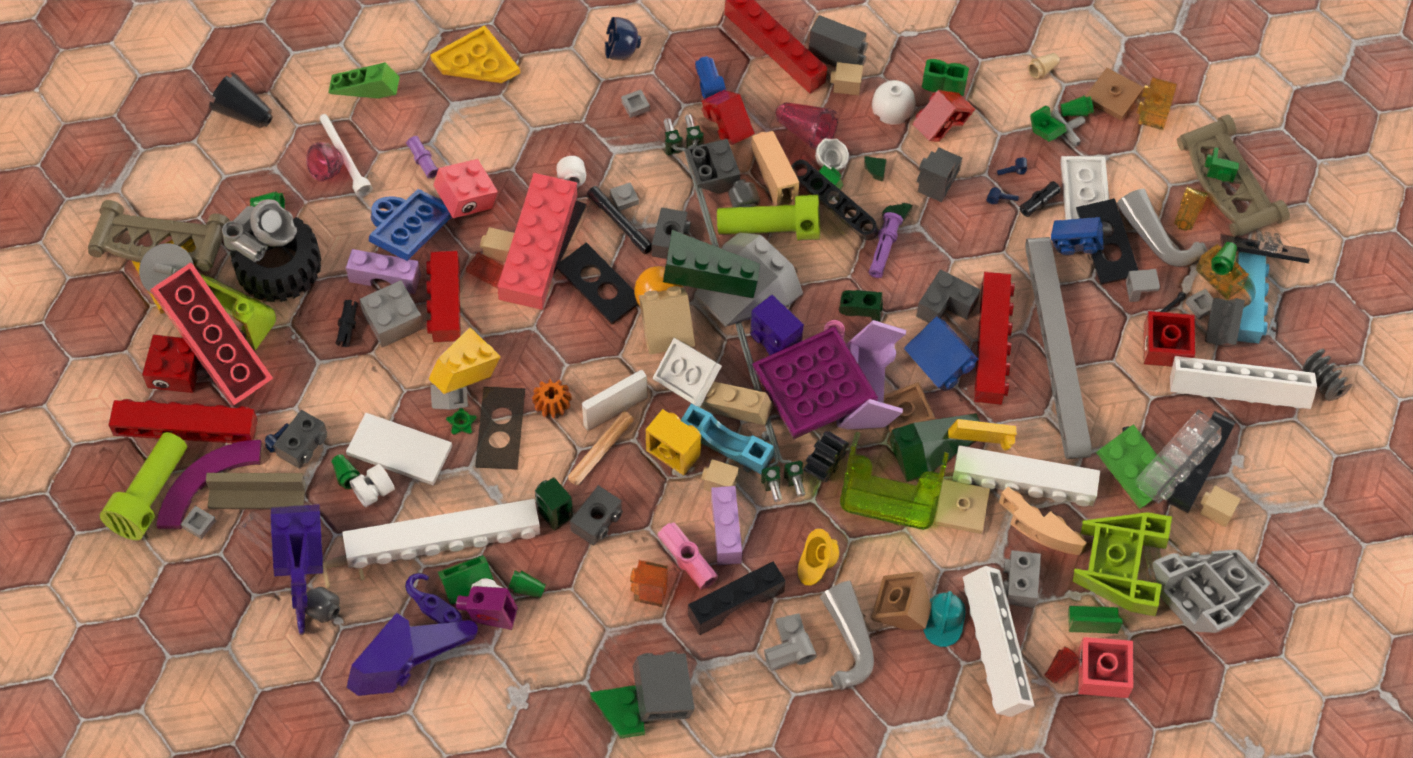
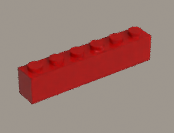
[725,0,827,94]
[974,271,1015,405]
[109,399,258,444]

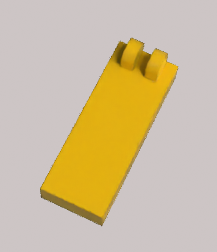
[948,419,1017,451]

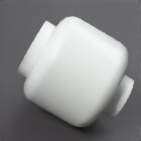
[556,156,586,187]

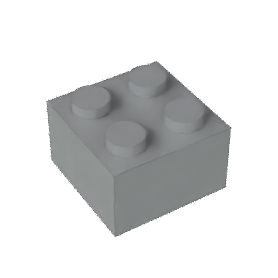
[360,280,424,348]

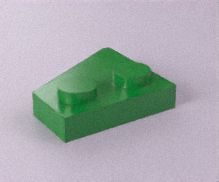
[590,685,645,739]

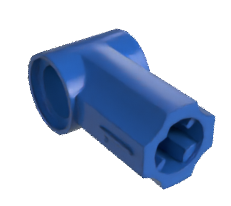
[695,56,726,99]

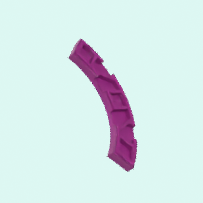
[156,440,262,529]

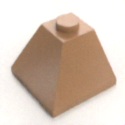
[871,571,931,630]

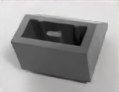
[685,139,740,194]

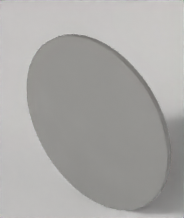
[139,243,194,293]

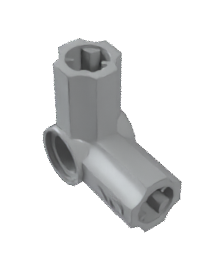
[222,206,267,262]

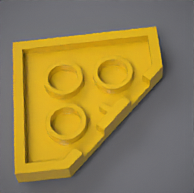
[430,25,520,83]

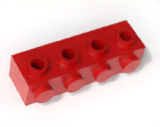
[426,251,461,342]

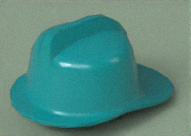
[924,591,966,647]

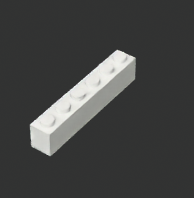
[1170,356,1317,409]
[952,446,1100,506]
[963,566,1034,717]

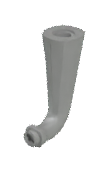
[1117,189,1208,267]
[820,581,874,691]

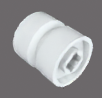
[350,464,395,507]

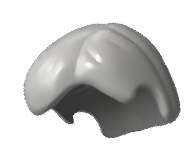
[250,199,297,246]

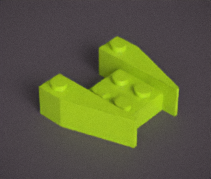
[1073,512,1172,617]

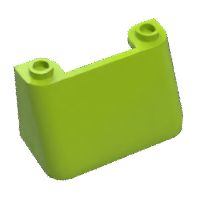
[200,274,276,350]

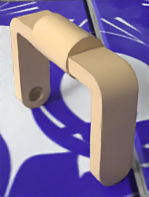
[323,555,365,589]

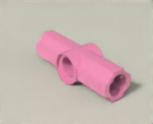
[658,522,718,590]

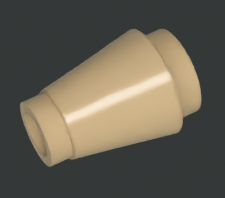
[1028,53,1060,78]

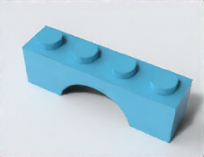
[1233,252,1269,344]
[681,403,774,474]

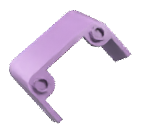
[836,320,906,430]

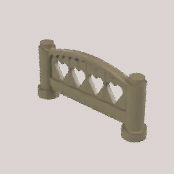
[1177,114,1290,237]
[88,200,230,271]

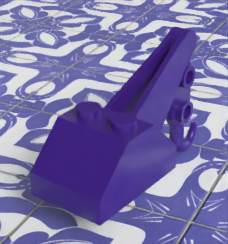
[271,504,323,635]
[346,573,478,696]

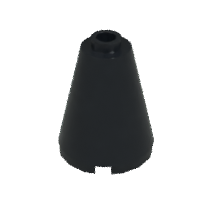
[209,72,273,128]

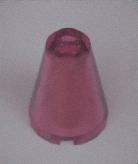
[776,102,838,150]

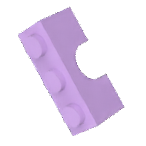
[346,249,421,294]
[711,486,742,565]

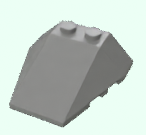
[694,233,803,327]
[1153,550,1270,633]

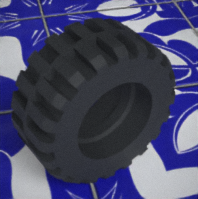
[230,217,321,302]

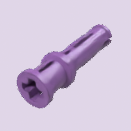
[868,212,903,278]

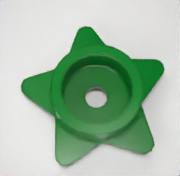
[446,408,477,435]

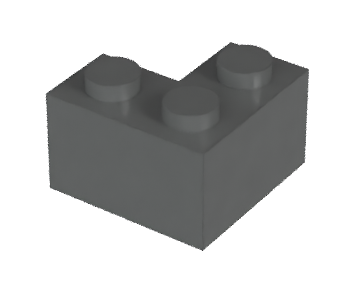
[917,147,962,202]
[916,269,980,323]

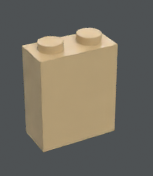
[639,286,695,355]

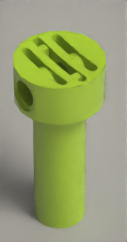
[717,195,820,241]
[99,432,188,540]

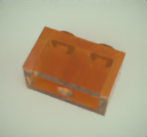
[630,560,668,607]

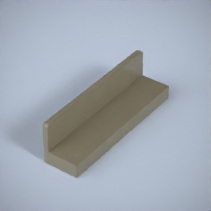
[206,473,306,509]

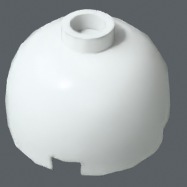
[872,80,916,125]

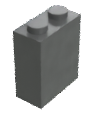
[809,15,868,67]
[633,651,695,722]

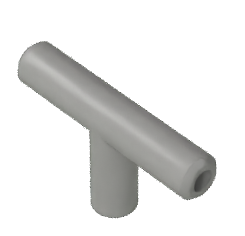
[1051,110,1085,146]

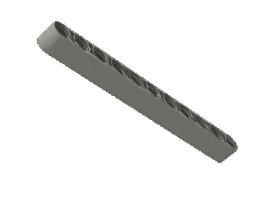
[1025,237,1091,459]

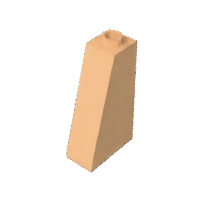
[751,131,799,206]

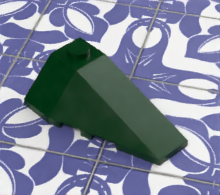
[889,413,980,482]

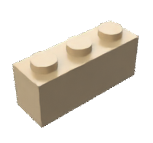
[700,382,773,425]

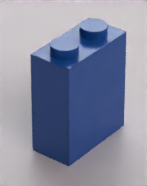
[904,316,979,391]

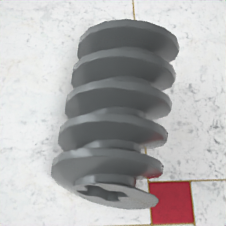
[1303,349,1352,401]

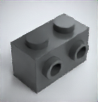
[273,410,327,469]

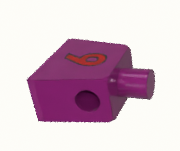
[456,586,518,630]

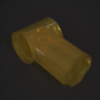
[1174,186,1208,231]

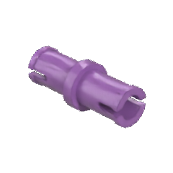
[406,136,438,179]

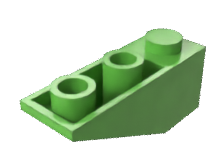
[328,62,400,99]

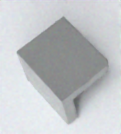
[1125,269,1160,302]
[430,385,468,410]

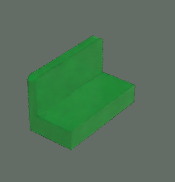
[438,555,494,605]
[1068,606,1122,634]

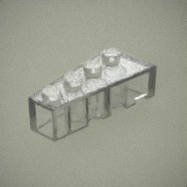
[1136,409,1222,504]

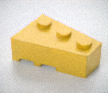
[429,328,501,394]

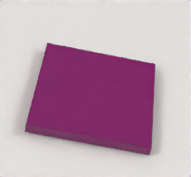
[752,326,878,439]

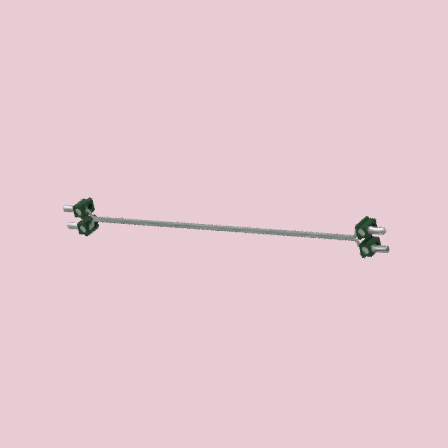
[664,114,805,502]

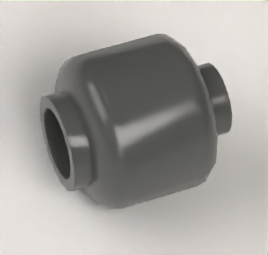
[728,179,760,207]
[305,586,341,623]

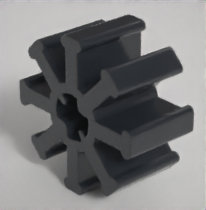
[804,431,849,483]

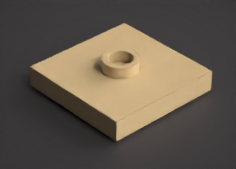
[935,479,990,534]

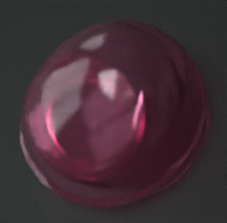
[306,142,344,182]

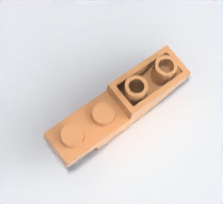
[999,487,1087,555]

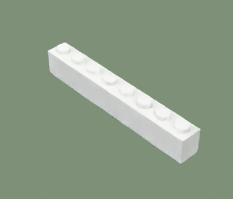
[343,499,540,568]

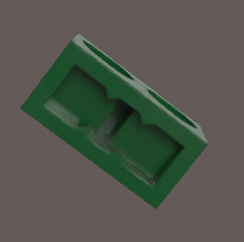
[535,477,573,531]

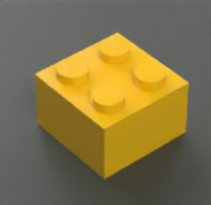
[645,409,701,476]

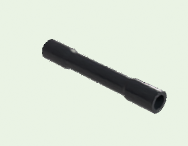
[587,186,652,254]

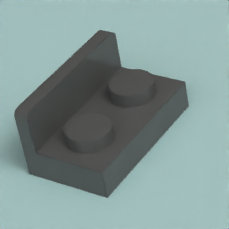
[1205,298,1245,347]

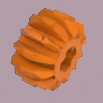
[532,378,572,419]

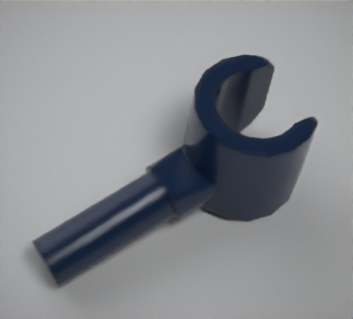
[997,157,1027,175]
[986,187,1019,204]
[265,423,289,453]

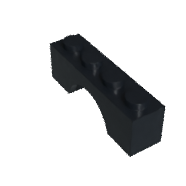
[688,561,786,635]

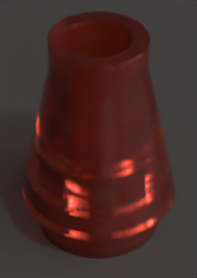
[1044,646,1079,684]

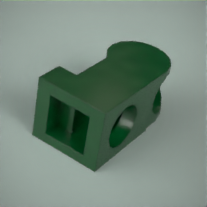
[839,290,883,322]

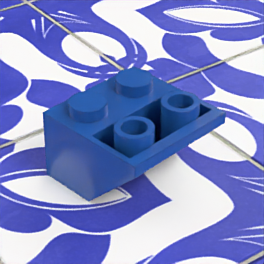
[1051,217,1103,255]

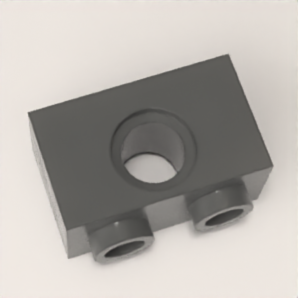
[652,207,691,259]
[570,485,623,546]

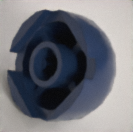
[605,17,641,60]

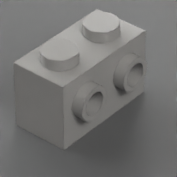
[1003,550,1041,608]

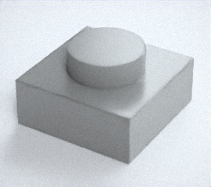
[621,90,650,118]
[610,182,639,211]
[1185,288,1213,320]
[181,506,216,540]
[776,613,805,643]

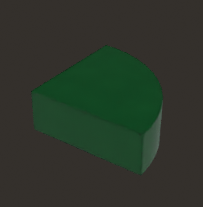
[864,156,886,181]
[882,203,913,225]

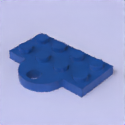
[369,189,452,261]

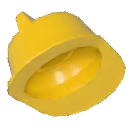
[798,529,839,586]

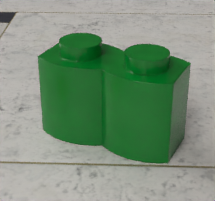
[922,59,969,96]

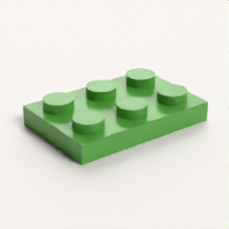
[1096,424,1177,509]

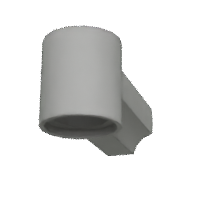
[764,632,817,671]

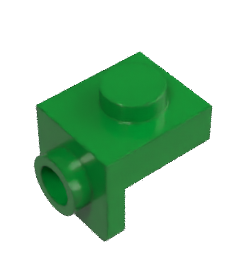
[1030,105,1066,142]
[1205,147,1239,183]
[813,165,844,201]

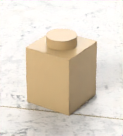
[830,62,863,95]
[480,227,514,262]
[701,459,739,492]
[1200,486,1241,527]

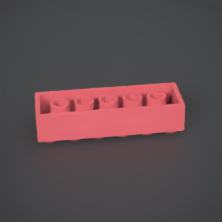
[498,173,577,310]
[150,262,273,406]

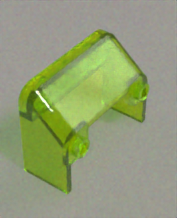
[840,432,949,530]

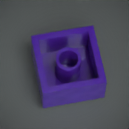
[750,295,804,355]

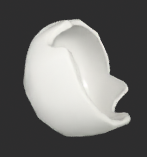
[815,138,849,171]

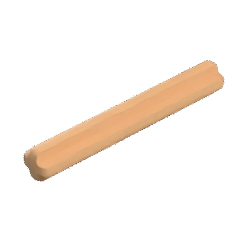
[568,411,633,486]

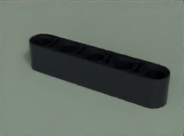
[791,160,879,240]
[1166,411,1236,513]

